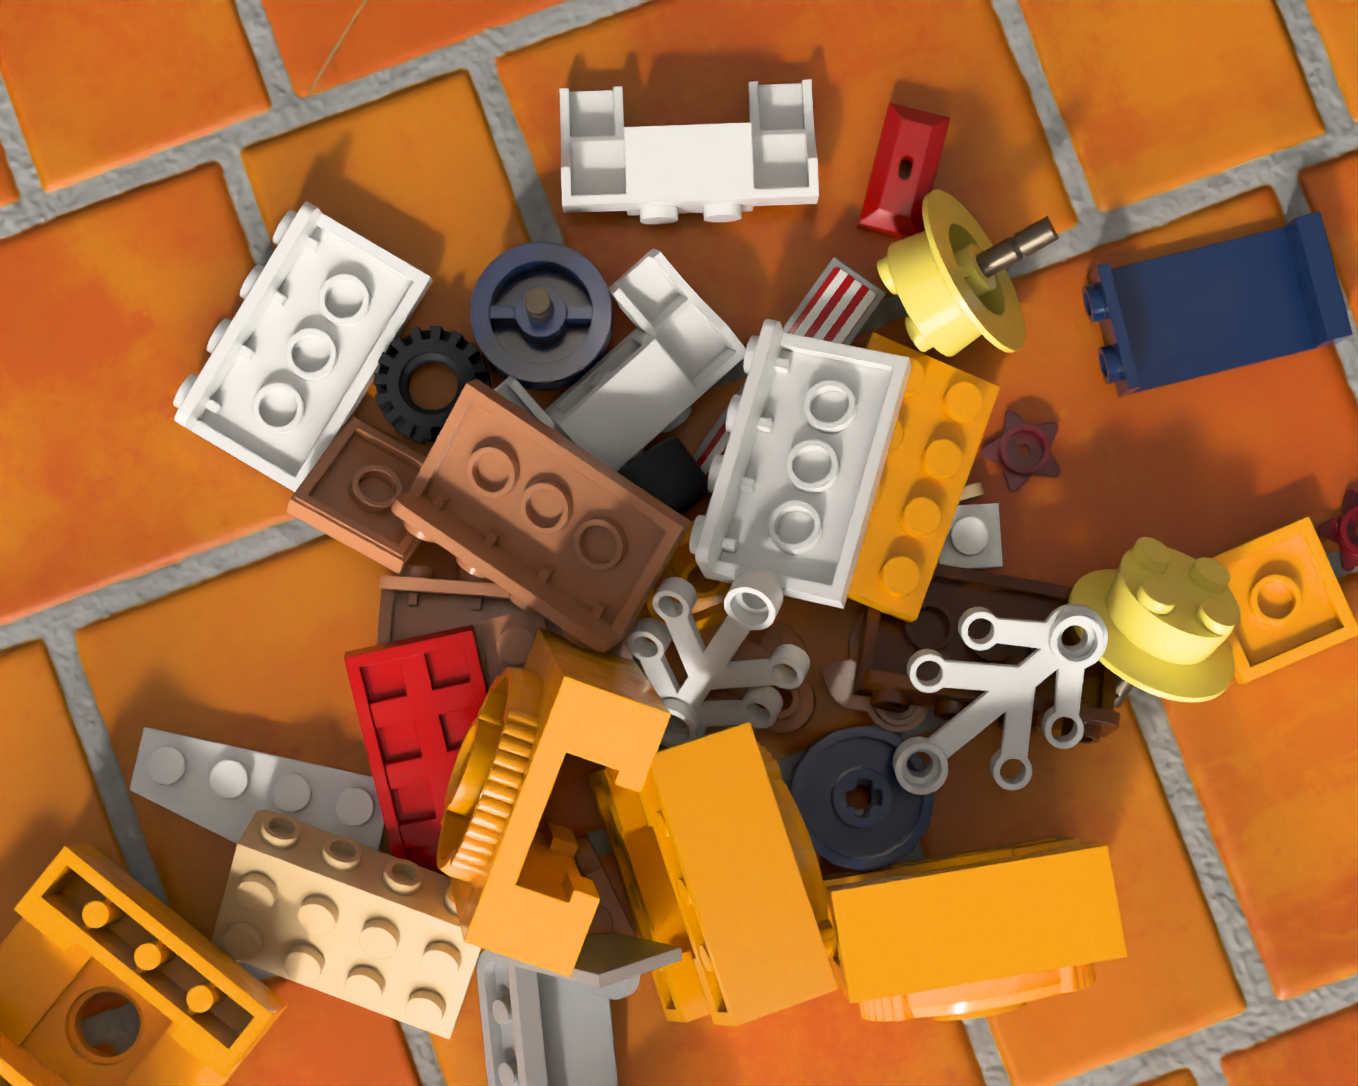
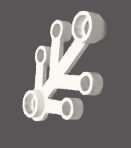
[627,569,810,748]
[892,604,1108,795]

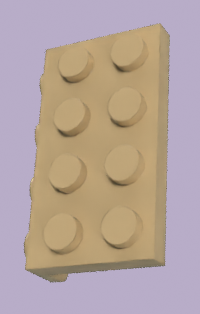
[211,810,482,1040]

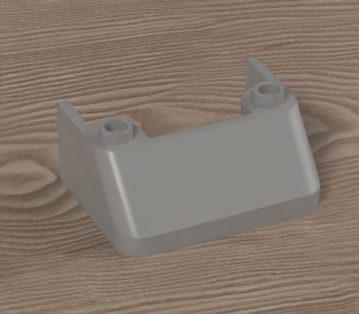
[477,932,682,1086]

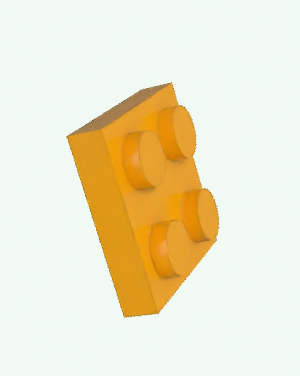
[1211,516,1358,685]

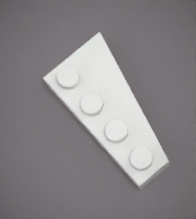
[129,727,386,852]

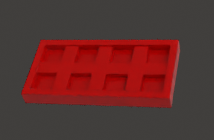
[344,624,488,877]

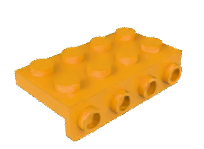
[847,332,1000,623]

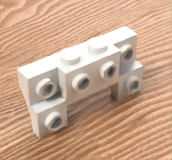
[559,79,819,225]
[494,248,746,472]

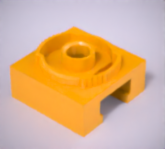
[437,628,671,977]
[587,722,839,1026]
[822,835,1127,1022]
[0,842,289,1086]

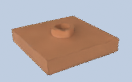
[286,415,427,574]

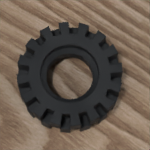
[373,326,492,445]

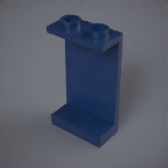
[1082,211,1353,397]

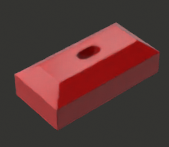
[857,103,950,239]

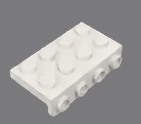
[173,201,433,492]
[689,319,912,609]

